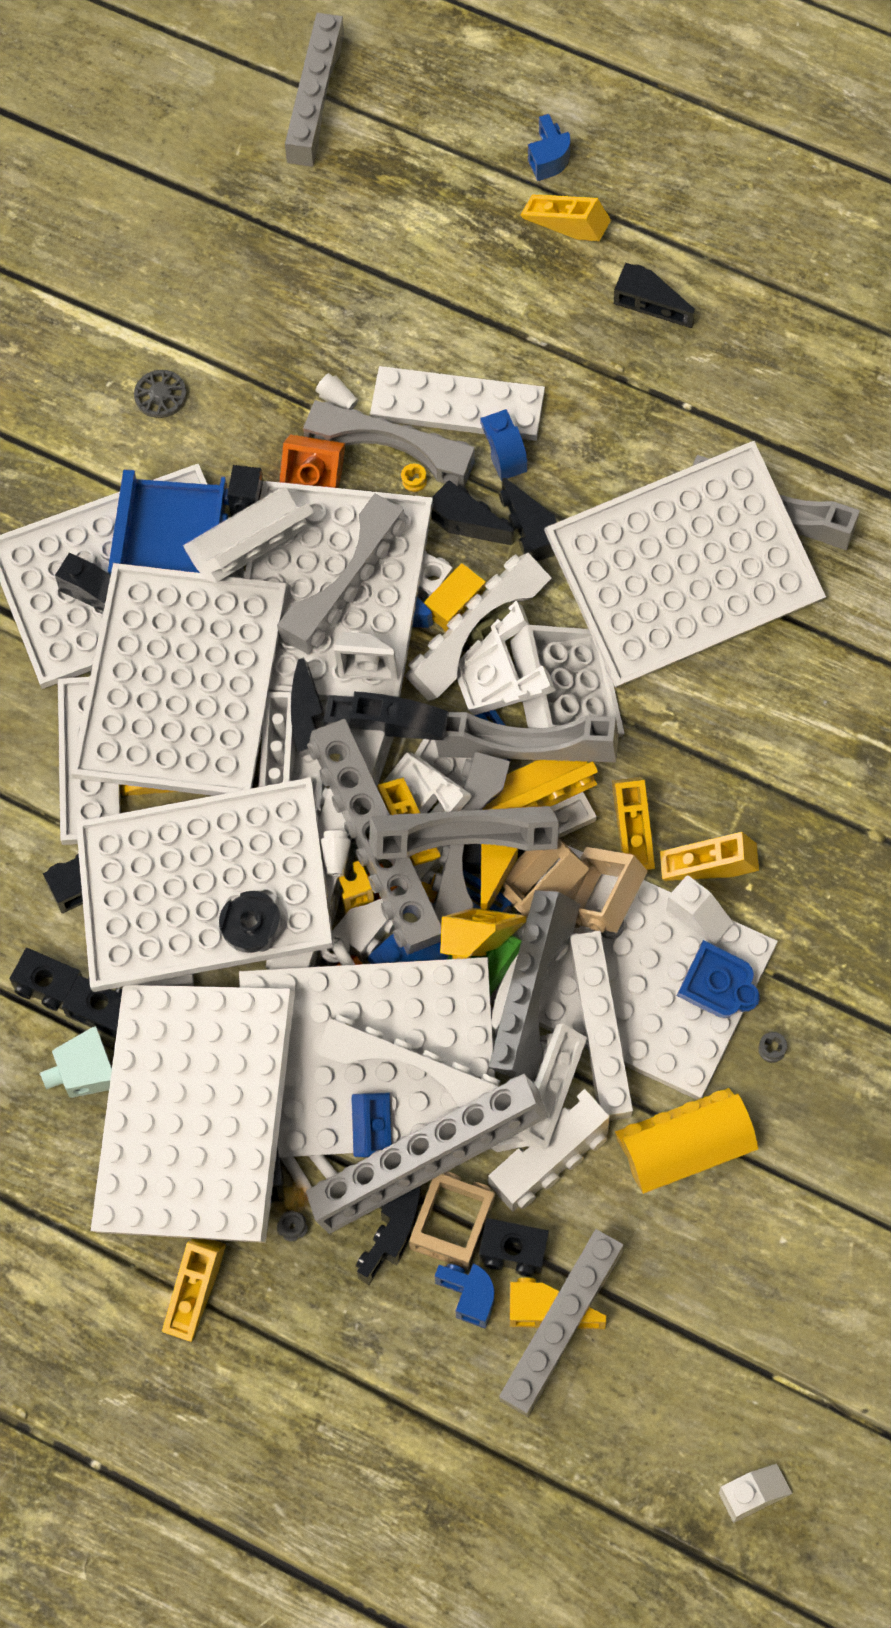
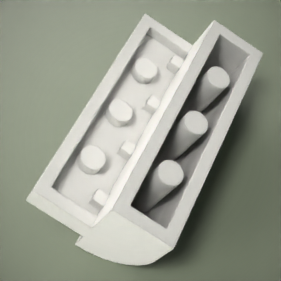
[183,486,314,583]
[259,692,327,815]

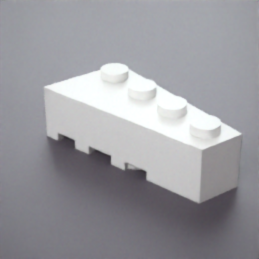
[488,1089,610,1212]

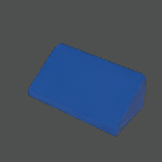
[351,1093,392,1157]

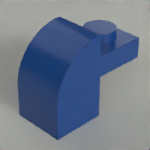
[528,114,570,181]
[480,409,527,481]
[434,1264,494,1329]

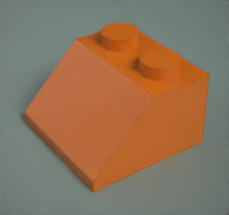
[280,434,345,488]

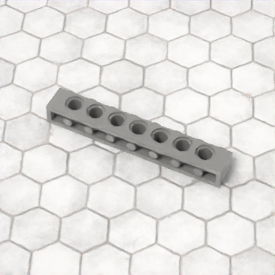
[307,719,441,955]
[306,1074,548,1234]

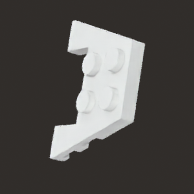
[457,601,556,715]
[383,752,472,813]

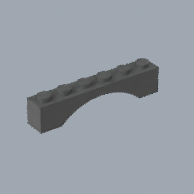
[488,890,580,1081]

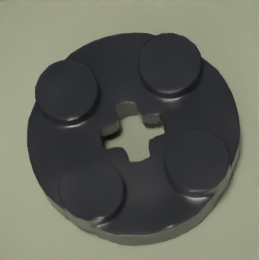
[219,891,282,953]

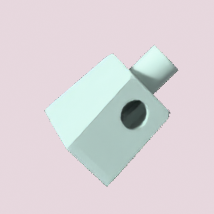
[40,1026,112,1098]

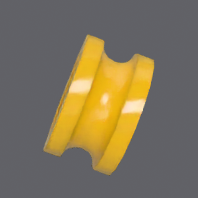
[401,463,427,492]

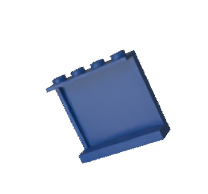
[108,470,229,575]

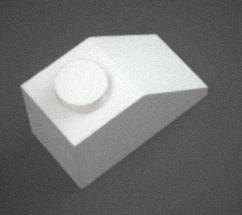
[666,875,733,946]
[719,1464,792,1523]

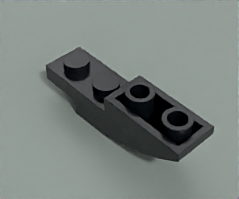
[323,691,449,741]
[356,1185,421,1285]

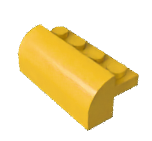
[482,760,598,810]
[615,1088,759,1194]

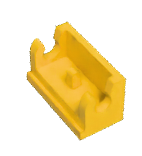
[424,563,486,632]
[339,860,374,915]

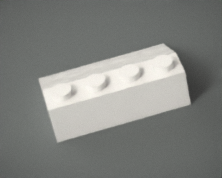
[510,625,624,737]

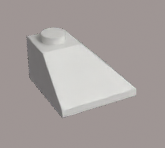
[334,630,398,681]

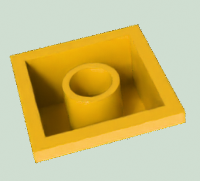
[440,908,526,959]

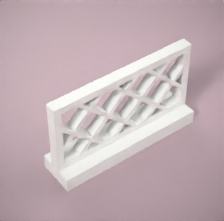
[491,1023,587,1152]

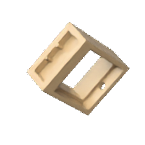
[502,838,590,918]
[566,847,648,933]
[409,1172,495,1270]

